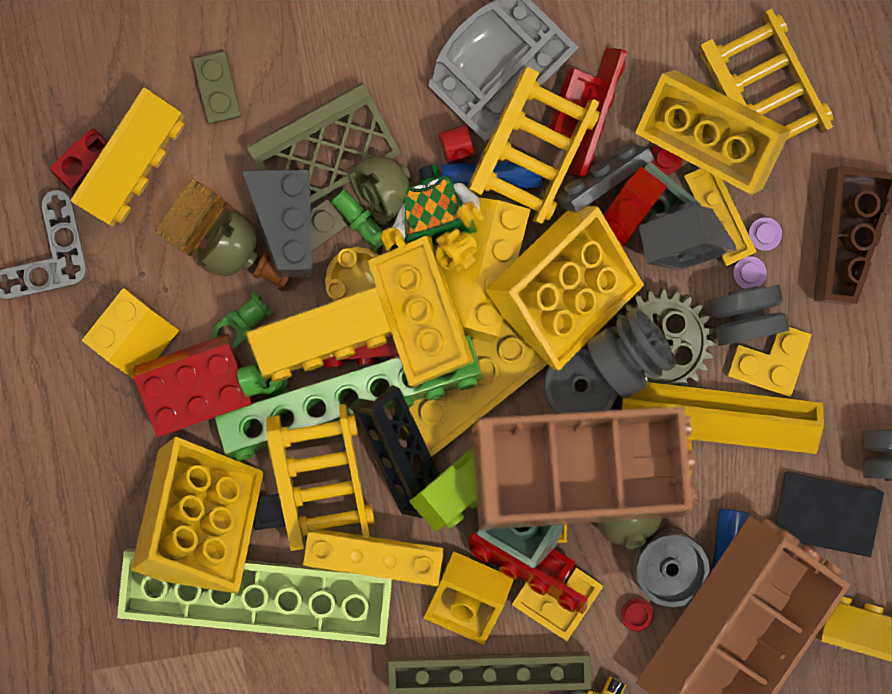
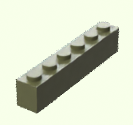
[388,651,591,694]

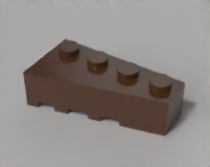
[814,166,892,305]

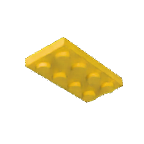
[368,235,474,387]

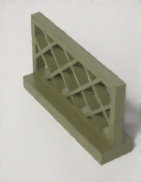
[247,83,401,203]

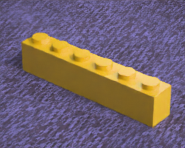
[619,382,824,454]

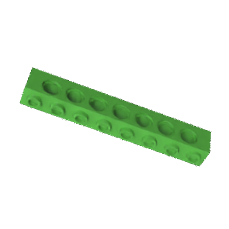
[215,335,484,461]

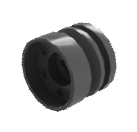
[588,308,676,399]

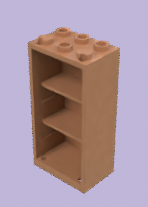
[472,407,697,530]
[636,516,851,694]

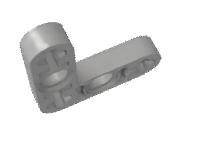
[0,190,88,299]

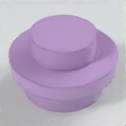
[748,217,782,251]
[733,256,767,289]

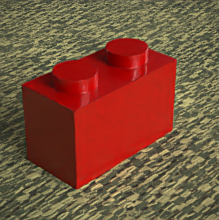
[604,166,667,247]

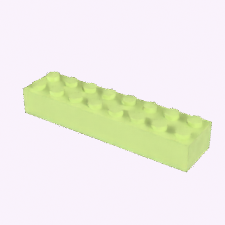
[117,548,392,645]

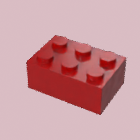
[133,333,252,437]

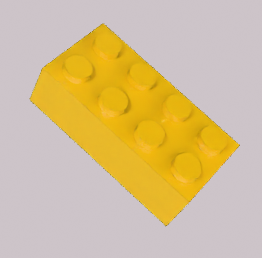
[635,70,791,195]

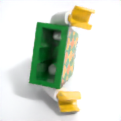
[381,165,484,251]

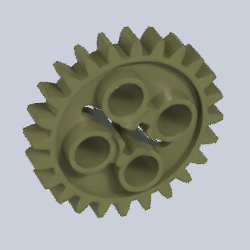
[609,287,716,387]

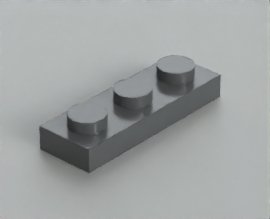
[555,143,654,213]

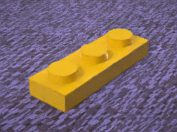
[683,168,757,267]

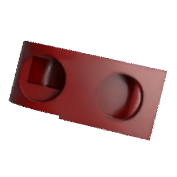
[438,124,476,164]
[50,128,108,194]

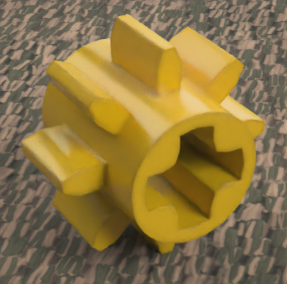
[436,228,477,273]

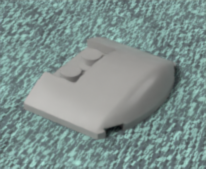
[428,0,579,142]

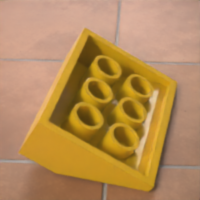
[434,197,530,343]
[485,206,644,371]
[131,437,264,594]

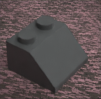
[639,202,737,271]

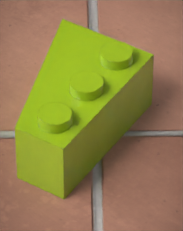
[409,446,477,532]

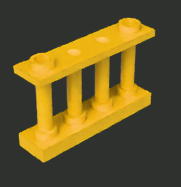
[697,9,834,140]
[467,67,600,224]
[266,404,375,551]
[303,529,443,586]

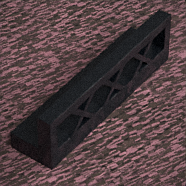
[350,385,440,519]

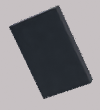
[775,472,884,558]

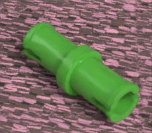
[330,189,383,252]

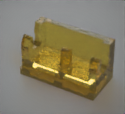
[154,178,228,256]

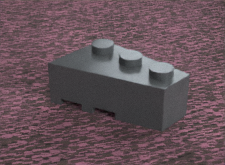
[242,170,312,278]

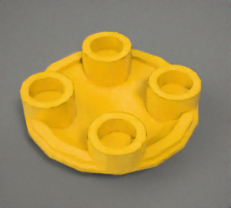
[325,247,380,302]

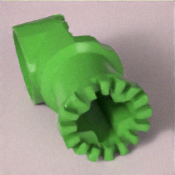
[212,291,274,348]
[237,363,289,397]

